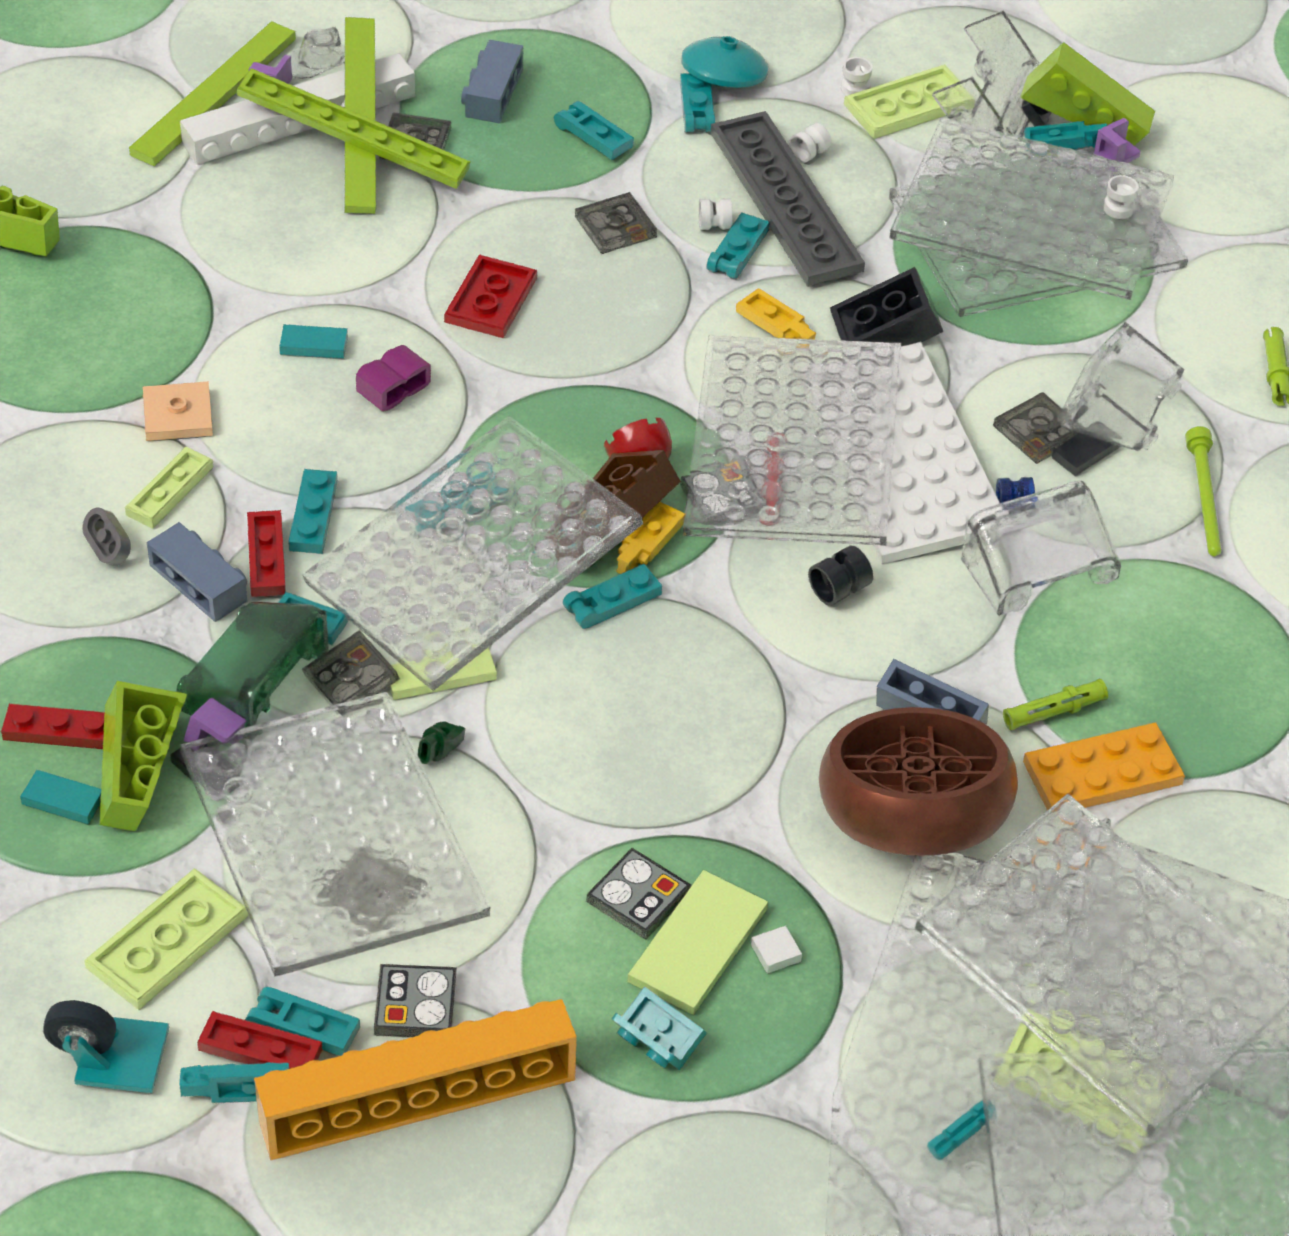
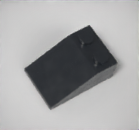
[830,267,944,352]

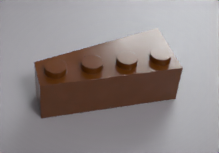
[544,450,681,570]

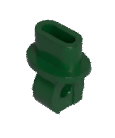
[417,721,466,764]

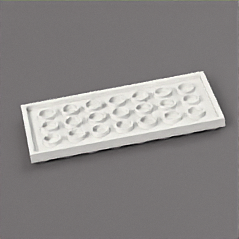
[799,342,1010,564]

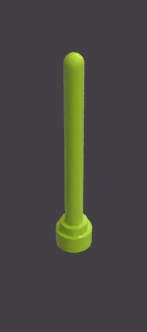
[1185,426,1221,557]

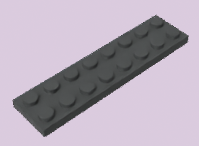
[711,111,865,286]

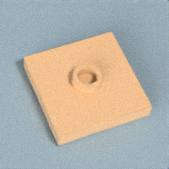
[143,381,213,441]

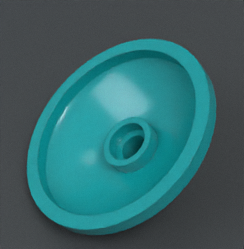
[681,36,769,88]

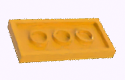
[1023,722,1185,816]

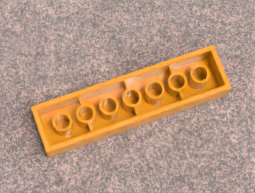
[254,999,577,1161]

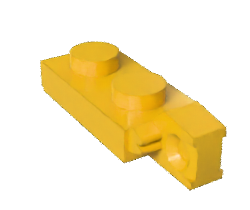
[736,288,816,353]
[616,502,686,574]

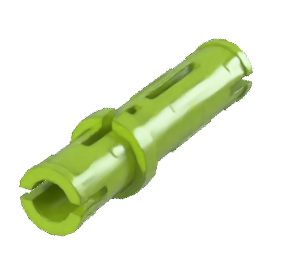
[1263,327,1289,406]
[1003,679,1108,731]

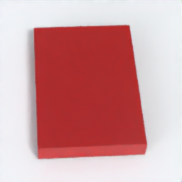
[444,255,537,338]

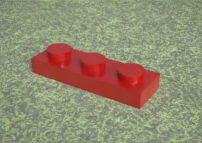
[247,510,286,597]
[1,704,105,749]
[197,1011,322,1069]

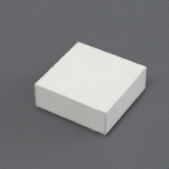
[751,926,802,974]

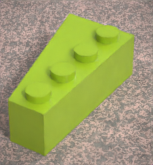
[1020,42,1155,146]
[0,185,60,256]
[100,681,187,831]

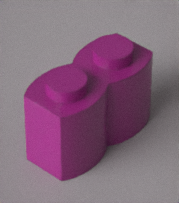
[356,345,431,411]

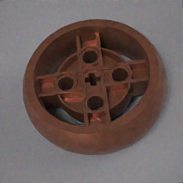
[818,707,1018,856]

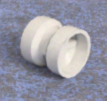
[841,57,872,96]
[789,123,831,163]
[1103,175,1139,219]
[699,198,732,230]

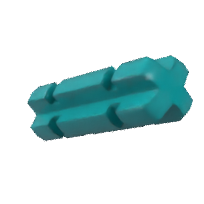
[927,1100,996,1161]

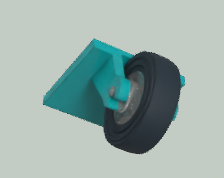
[43,1000,169,1093]

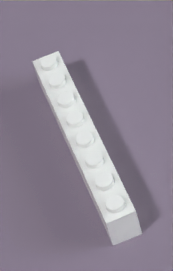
[180,53,415,165]

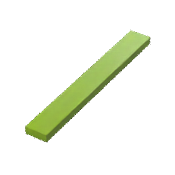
[344,17,376,214]
[129,21,296,166]
[237,68,470,189]

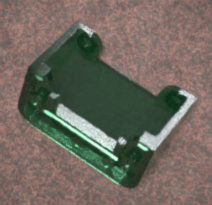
[176,602,329,744]

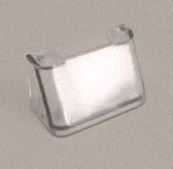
[1056,322,1185,452]
[961,481,1121,616]

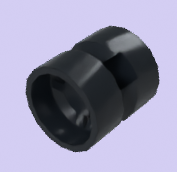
[808,545,873,606]

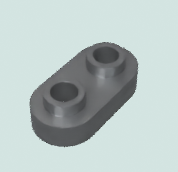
[82,507,131,566]

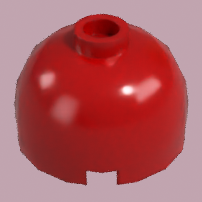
[604,417,672,459]

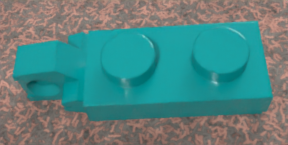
[1024,121,1107,154]
[179,1062,289,1103]

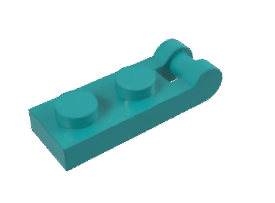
[680,73,715,132]
[554,101,634,160]
[706,212,770,279]
[562,564,662,629]
[245,987,360,1056]

